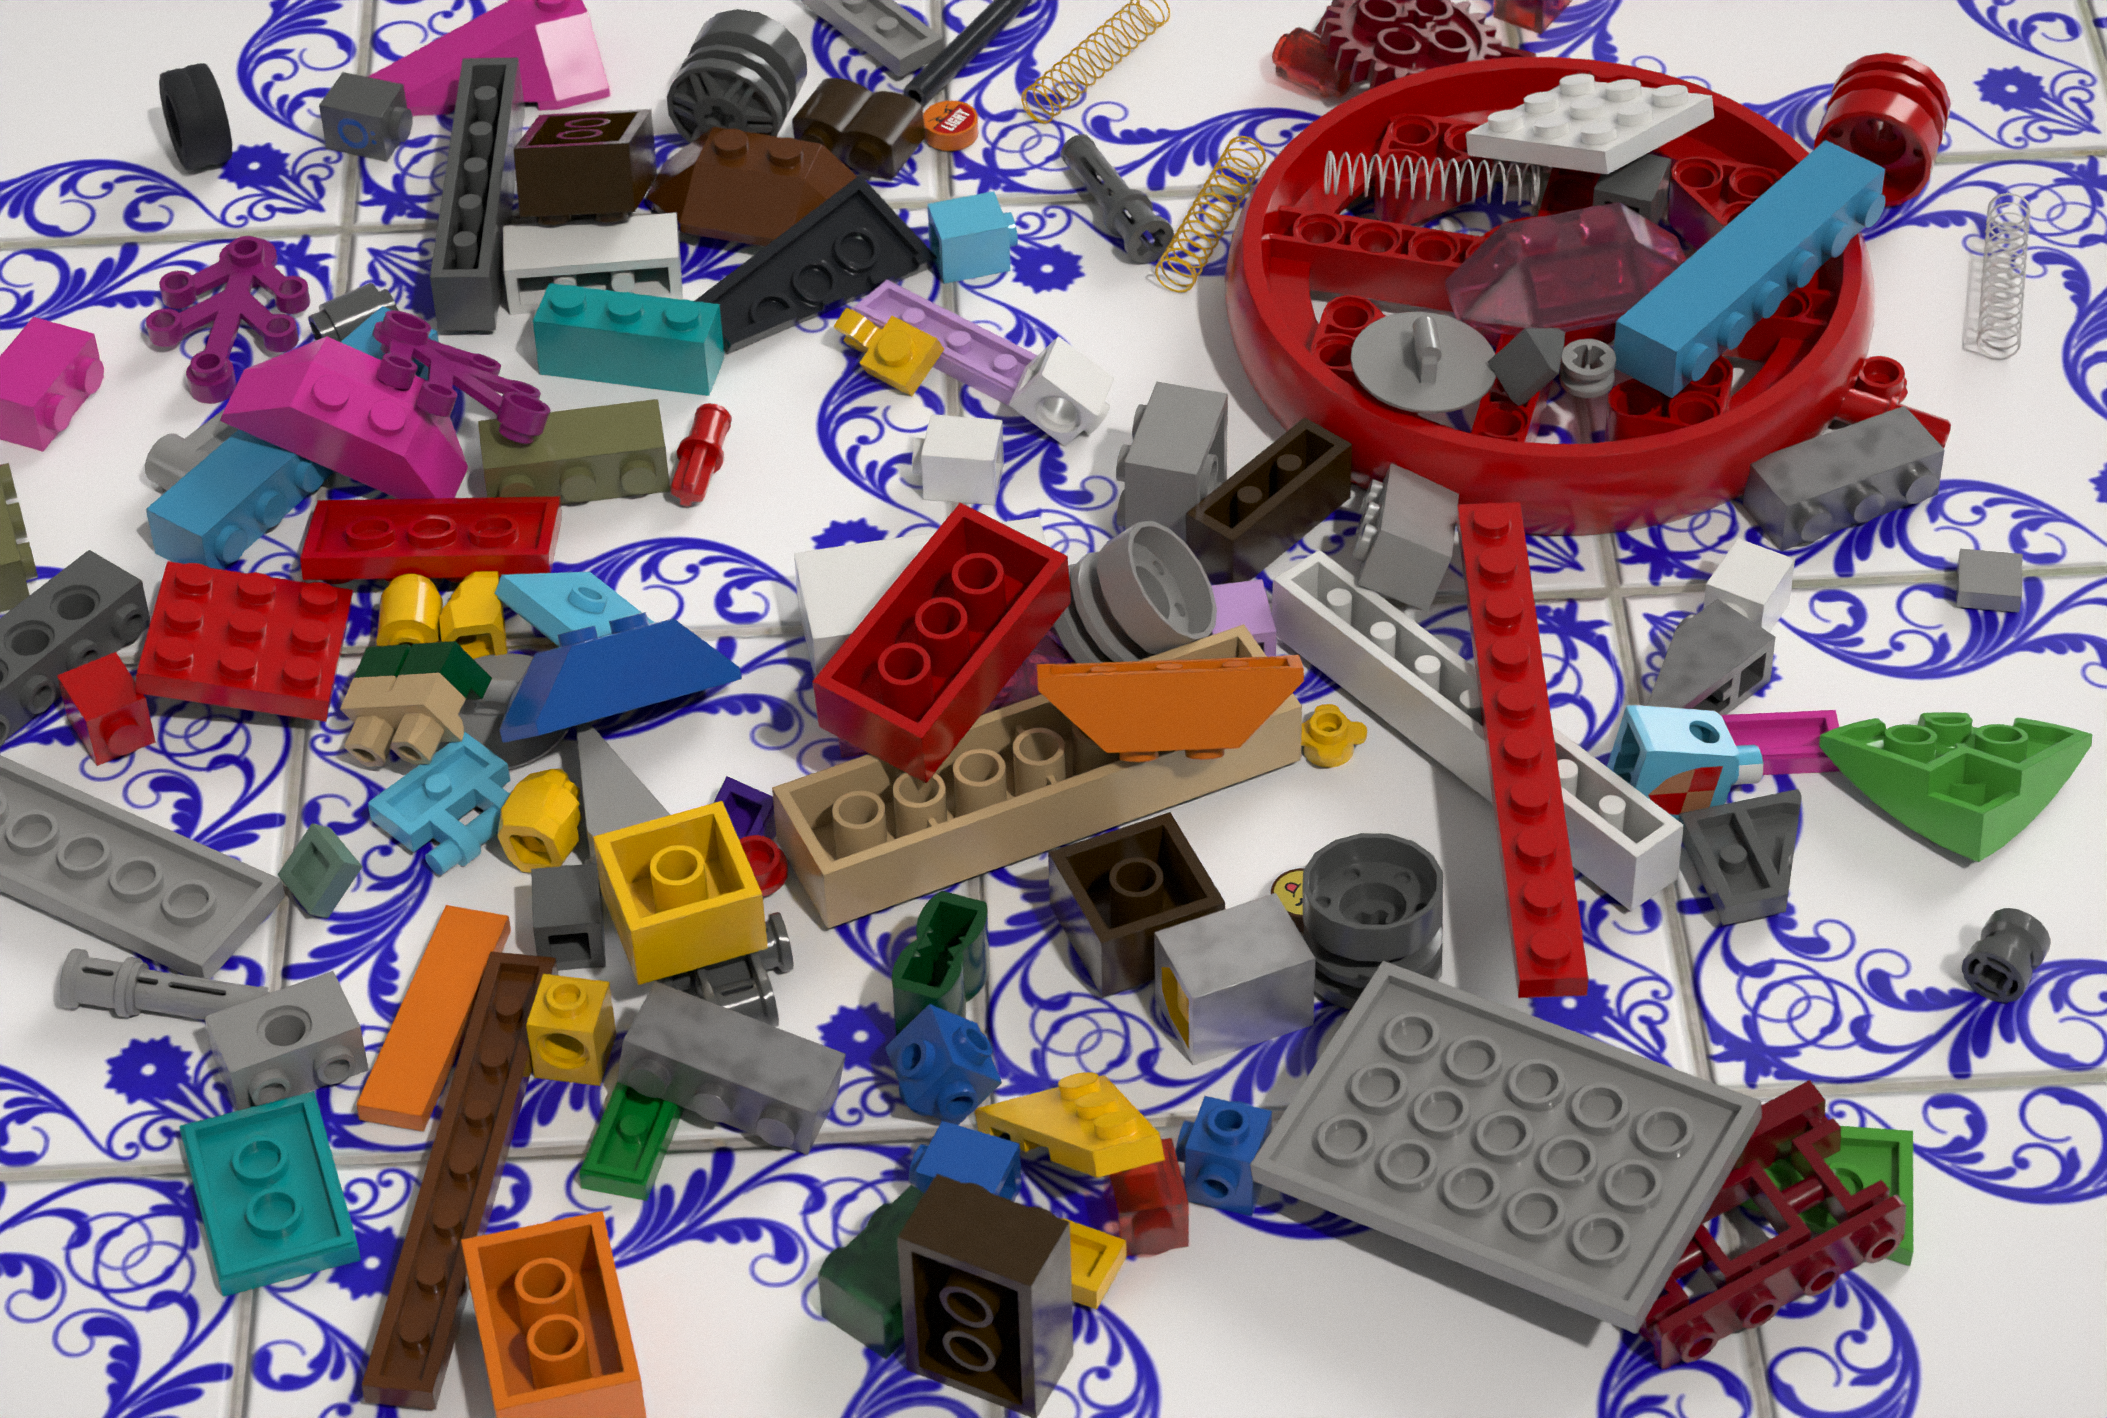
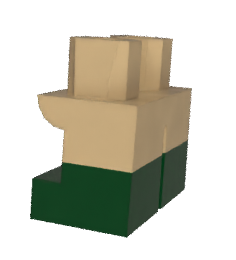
[340,641,492,767]

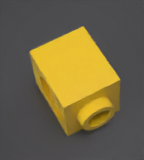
[526,974,616,1086]

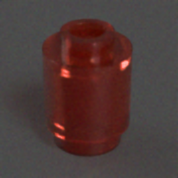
[1272,27,1353,98]

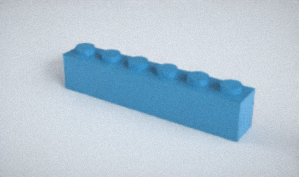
[1614,140,1885,398]
[146,306,439,570]

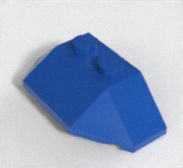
[499,612,742,743]

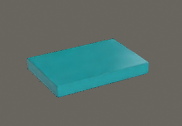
[179,1091,361,1297]

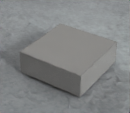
[1956,548,2022,612]

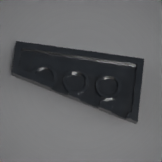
[694,175,937,354]

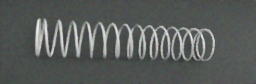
[1324,151,1540,207]
[1976,193,2031,360]

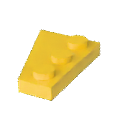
[974,1072,1165,1178]

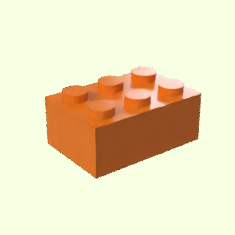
[461,1211,646,1418]

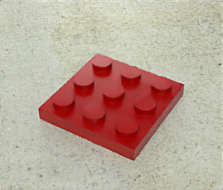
[135,561,353,722]

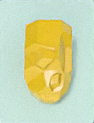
[439,571,508,659]
[497,769,582,873]

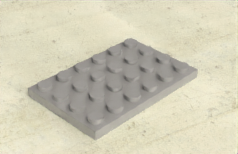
[1250,961,1762,1333]

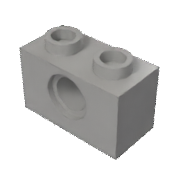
[204,971,369,1111]

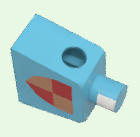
[1607,705,1763,821]

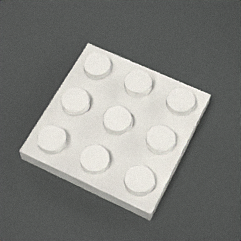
[1465,74,1714,174]

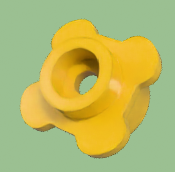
[1301,704,1367,768]

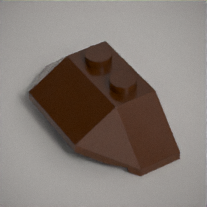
[646,127,857,246]

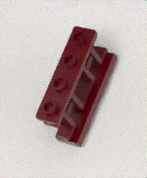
[1638,1080,1906,1369]

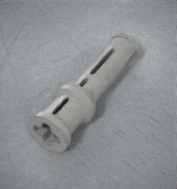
[60,948,270,1020]

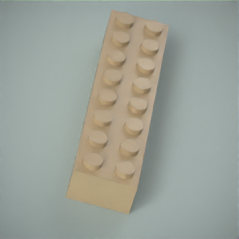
[772,624,1302,929]

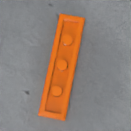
[356,905,511,1132]

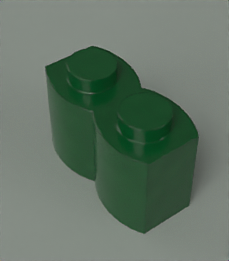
[892,891,990,1036]

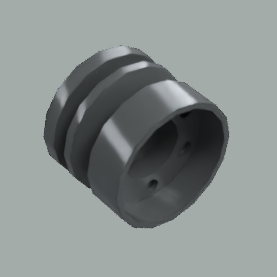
[667,9,808,143]
[1302,833,1443,1010]

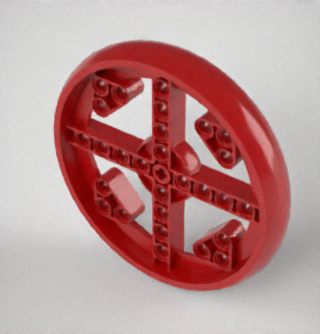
[1225,57,1875,536]

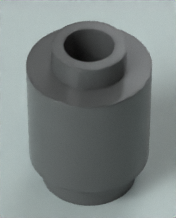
[308,283,398,342]

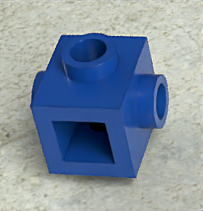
[885,1004,1002,1125]
[1175,1096,1272,1216]

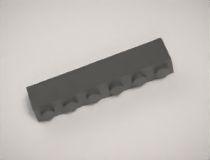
[430,58,525,332]

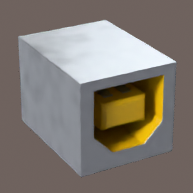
[1155,893,1315,1065]

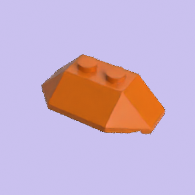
[1037,655,1304,762]

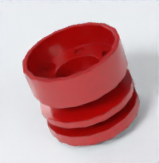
[1813,52,1951,207]

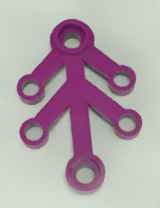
[146,236,311,404]
[372,310,551,444]

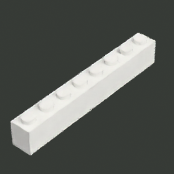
[1272,550,1684,911]

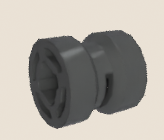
[1961,908,2051,1003]

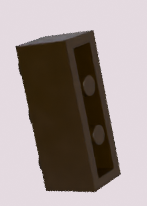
[1186,417,1352,585]

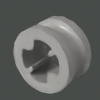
[1559,339,1616,398]

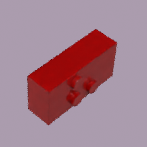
[812,502,1071,783]

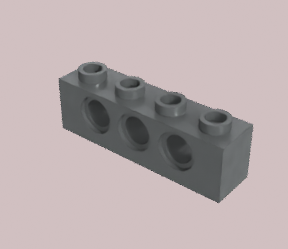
[0,550,151,746]

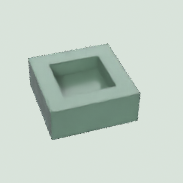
[278,823,363,918]

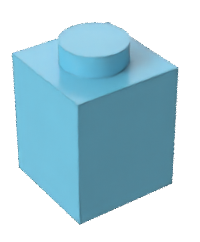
[927,191,1018,284]

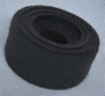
[159,63,232,170]

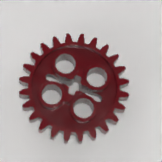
[1320,0,1502,89]

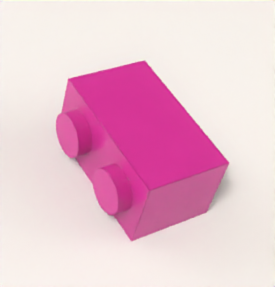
[0,317,104,452]

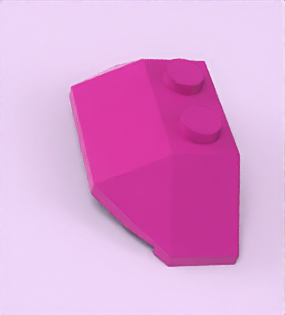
[220,336,468,499]

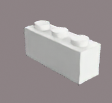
[503,213,683,315]

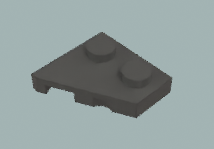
[1679,789,1802,925]

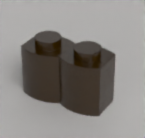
[792,78,926,178]

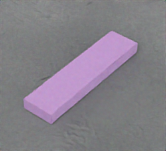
[852,280,1037,408]

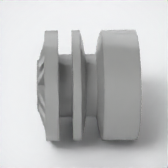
[1054,521,1217,663]

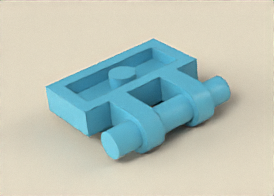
[368,732,513,875]

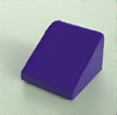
[713,776,776,840]

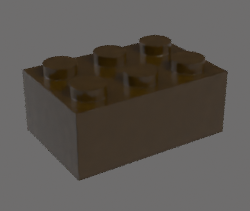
[513,109,657,225]
[897,1174,1074,1418]

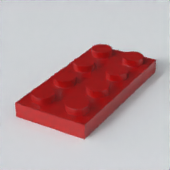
[300,496,562,584]

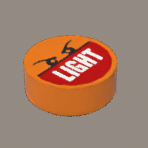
[923,100,979,151]

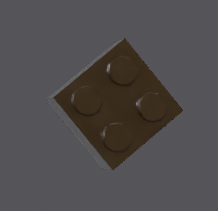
[1048,812,1225,997]

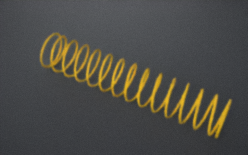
[1021,0,1170,123]
[1155,136,1266,292]

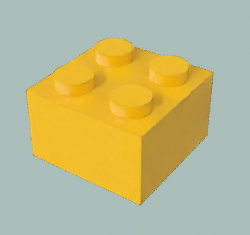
[593,801,768,985]

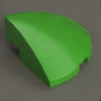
[1819,712,2093,862]

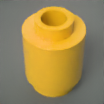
[376,574,443,647]

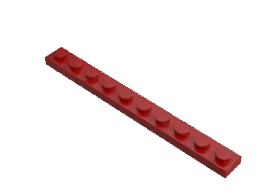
[1456,502,1589,998]

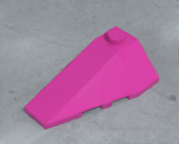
[368,0,611,116]

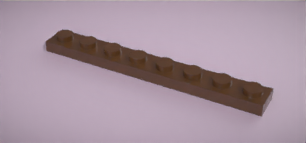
[362,951,558,1410]

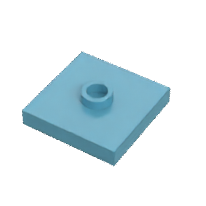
[495,572,655,647]

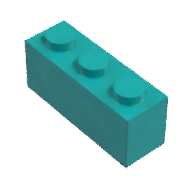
[532,283,725,396]

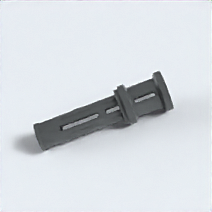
[1061,134,1174,264]

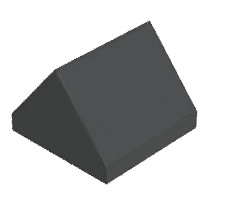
[1488,328,1565,406]

